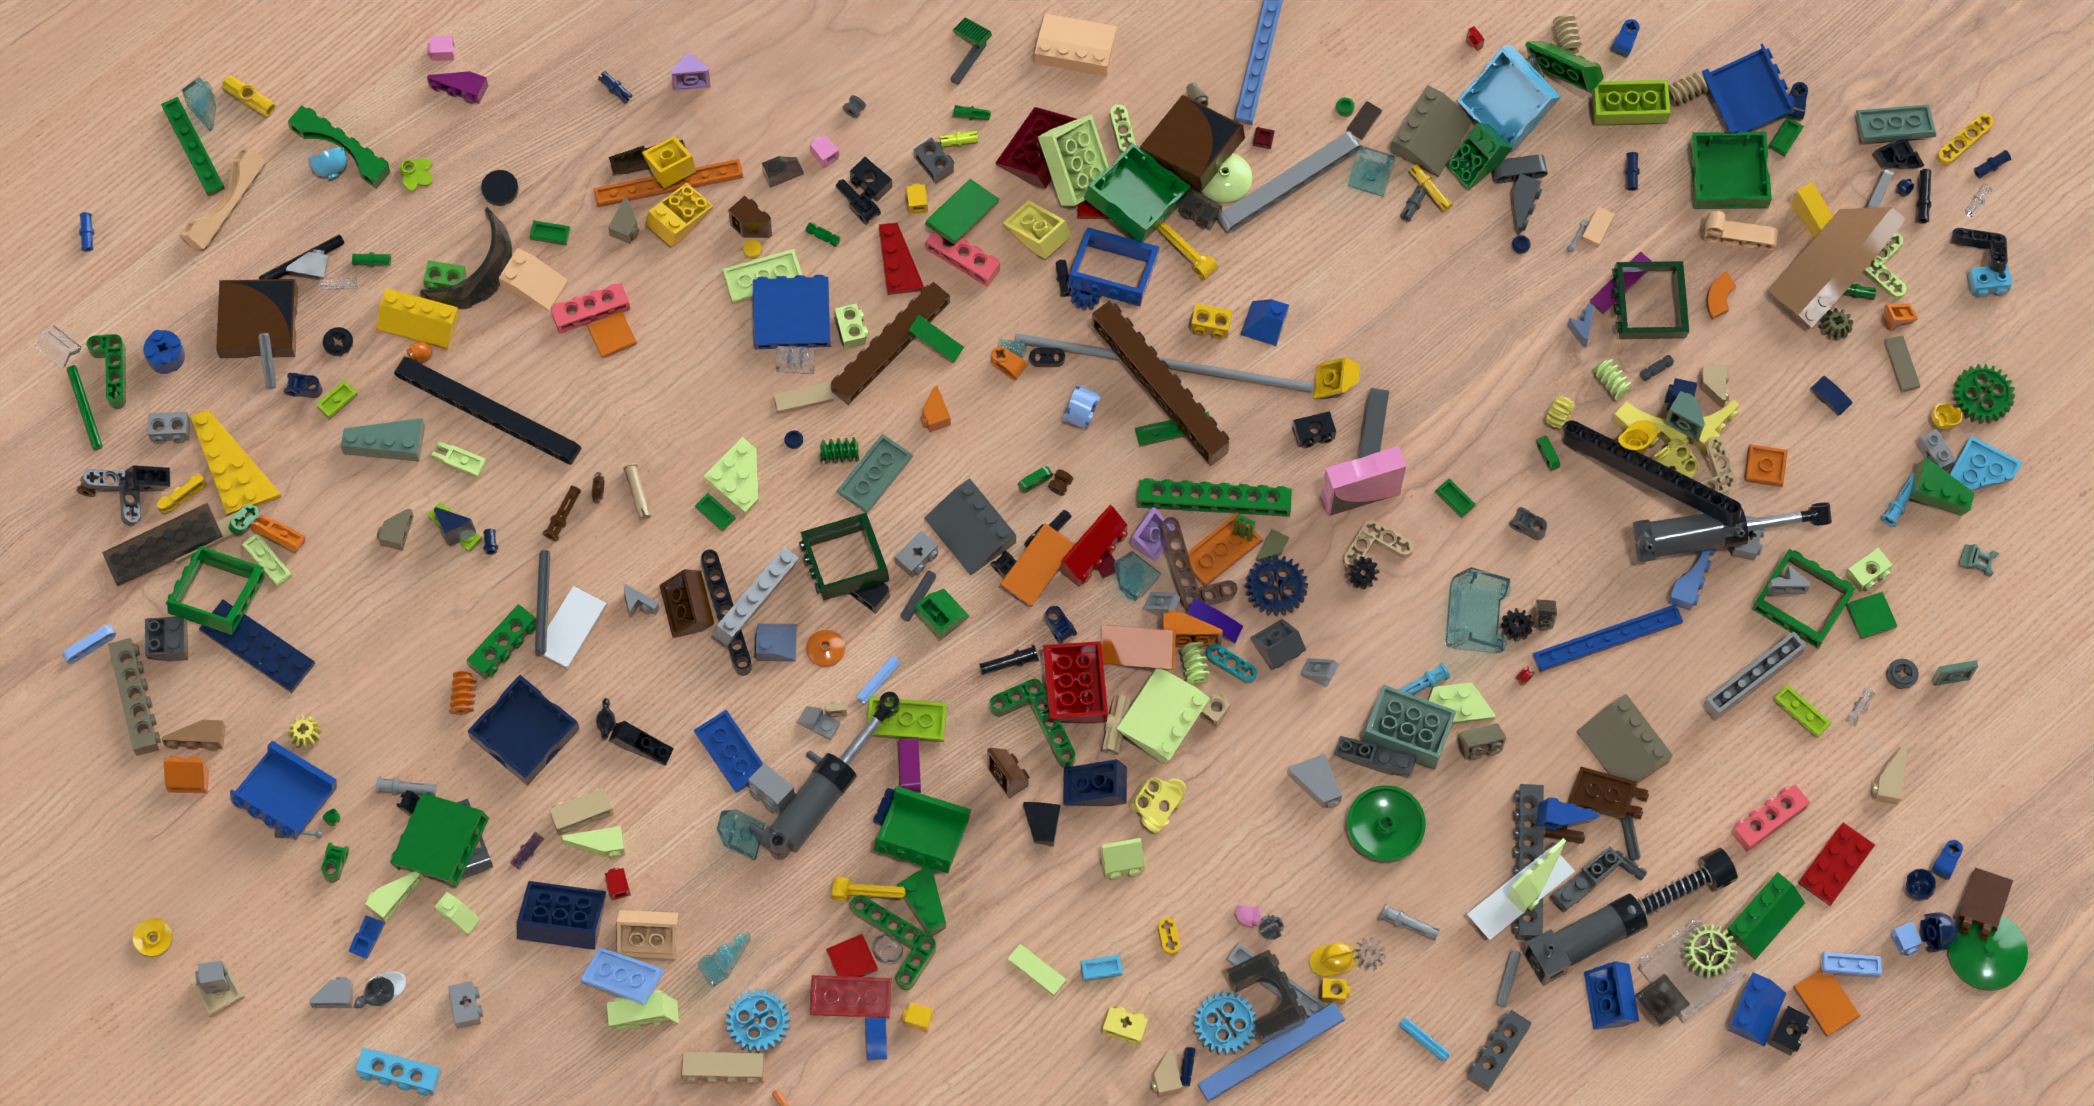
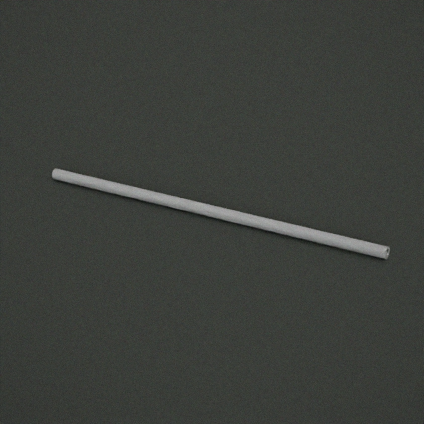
[1015,334,1314,393]

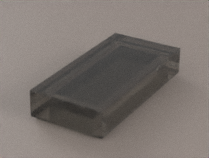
[1347,101,1382,140]

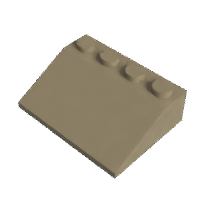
[1390,85,1474,177]
[1577,694,1673,784]

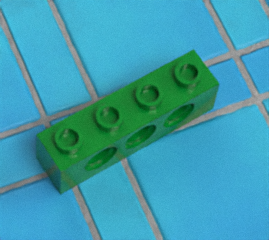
[467,604,536,680]

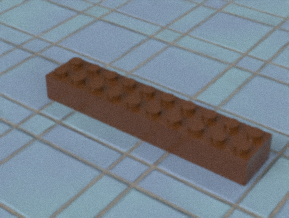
[1092,300,1230,467]

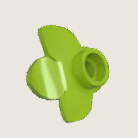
[400,158,433,191]

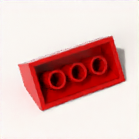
[1061,505,1128,587]

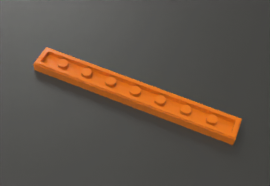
[594,159,744,207]

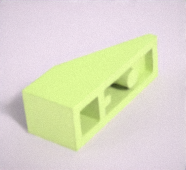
[562,826,625,859]
[365,872,424,923]

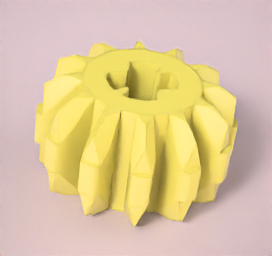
[1546,396,1575,429]
[287,715,321,749]

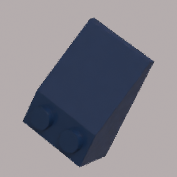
[1064,759,1127,806]

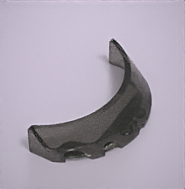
[420,207,513,310]

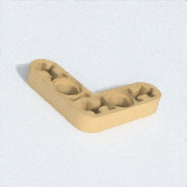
[1700,437,1736,493]
[1344,520,1414,570]

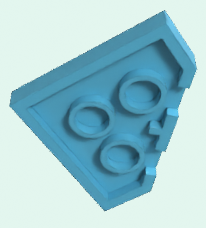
[1950,436,2022,490]

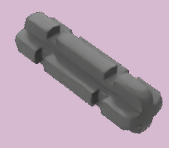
[1640,355,1674,381]
[1615,850,1647,880]

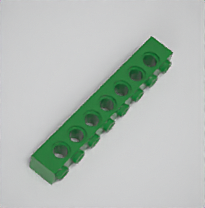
[1138,478,1292,517]

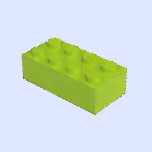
[1591,80,1671,125]

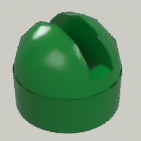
[323,809,340,826]

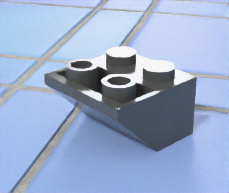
[145,616,188,661]

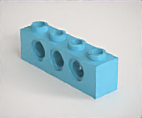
[355,1048,442,1096]

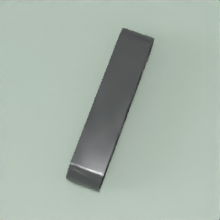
[1360,388,1389,458]

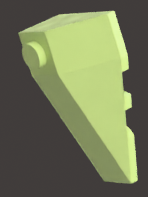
[1507,838,1566,913]

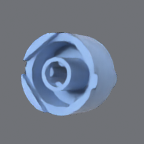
[1062,385,1100,428]

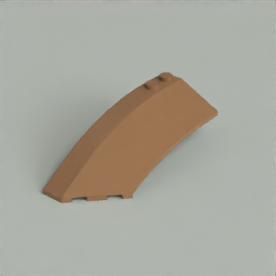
[1767,207,1906,329]

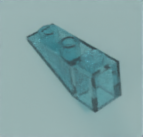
[698,932,751,988]

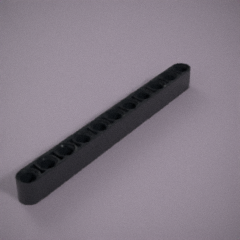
[394,356,582,465]
[1563,420,1741,526]

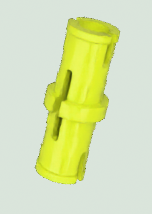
[940,131,978,147]

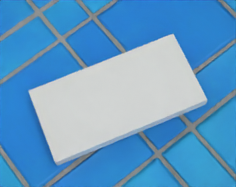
[534,586,607,669]

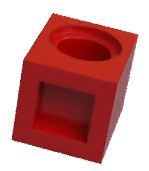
[605,867,631,901]

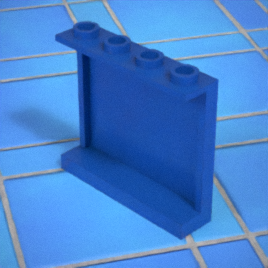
[1702,43,1796,134]
[753,274,831,350]
[230,740,337,840]

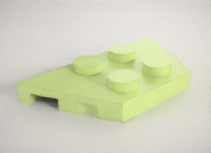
[1429,683,1495,724]

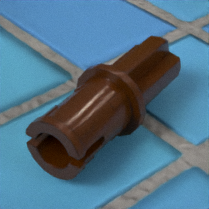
[1545,827,1585,844]

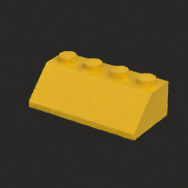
[376,288,460,350]

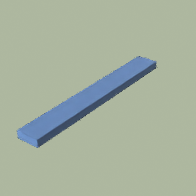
[1234,0,1283,125]
[1198,1003,1345,1102]

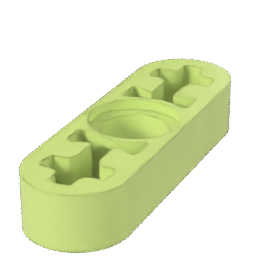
[1110,104,1136,154]

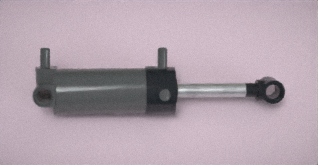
[1633,502,1832,562]
[749,692,900,860]

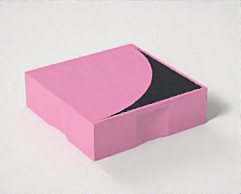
[1321,446,1406,517]

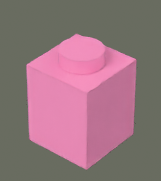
[427,35,455,61]
[810,135,839,168]

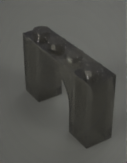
[1226,950,1307,1044]

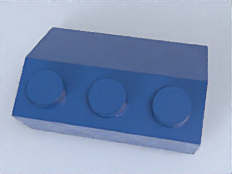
[1584,961,1639,1030]
[1727,972,1787,1047]

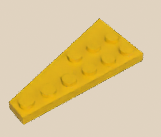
[190,409,282,516]

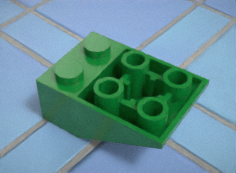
[1446,122,1512,189]

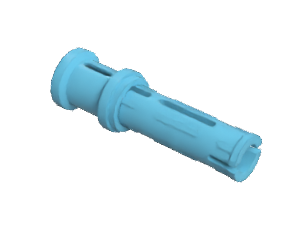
[1881,474,1915,527]
[1399,663,1450,695]

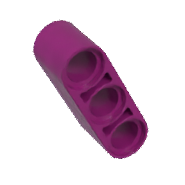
[899,738,921,793]

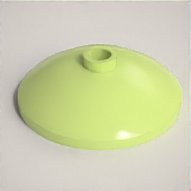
[1200,153,1252,204]

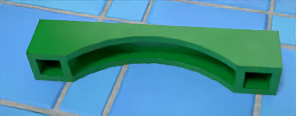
[288,105,391,189]

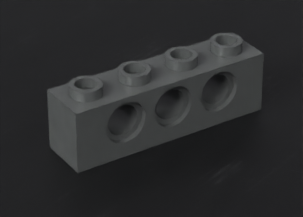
[1467,1010,1532,1092]

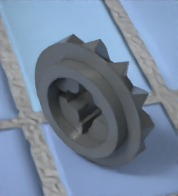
[1887,659,1919,689]

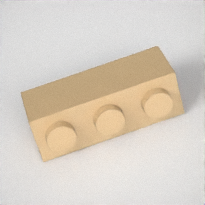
[549,788,614,835]

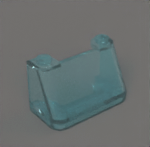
[1445,567,1511,653]

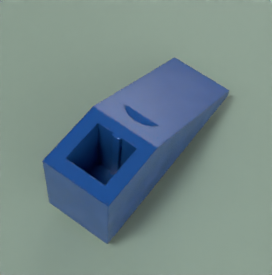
[1536,798,1600,830]

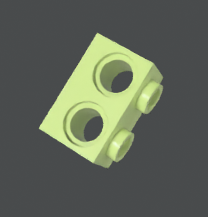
[835,303,869,350]

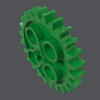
[1952,364,2015,423]

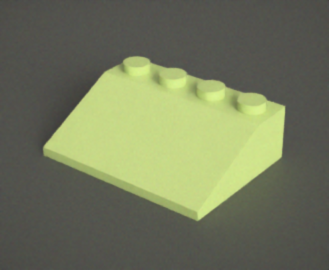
[1038,115,1109,206]
[1116,668,1210,763]

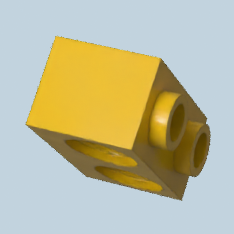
[1191,303,1233,338]

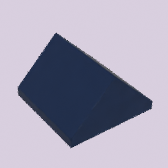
[434,507,476,546]

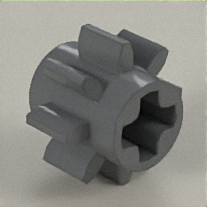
[1259,915,1284,940]

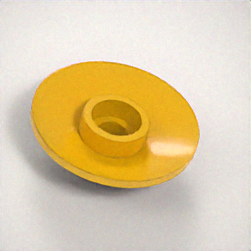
[133,918,173,957]

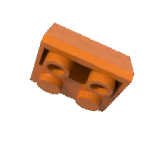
[164,756,210,794]

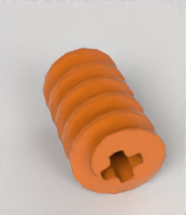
[449,671,477,714]

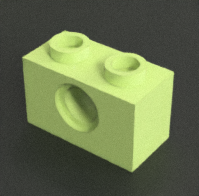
[1845,548,1893,592]

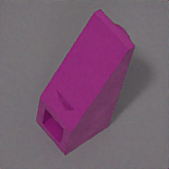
[427,71,488,104]

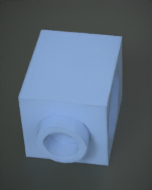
[1891,922,1922,955]

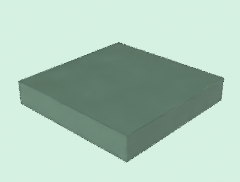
[1932,660,1978,686]

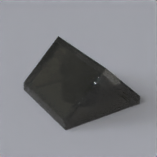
[1635,974,1690,1027]

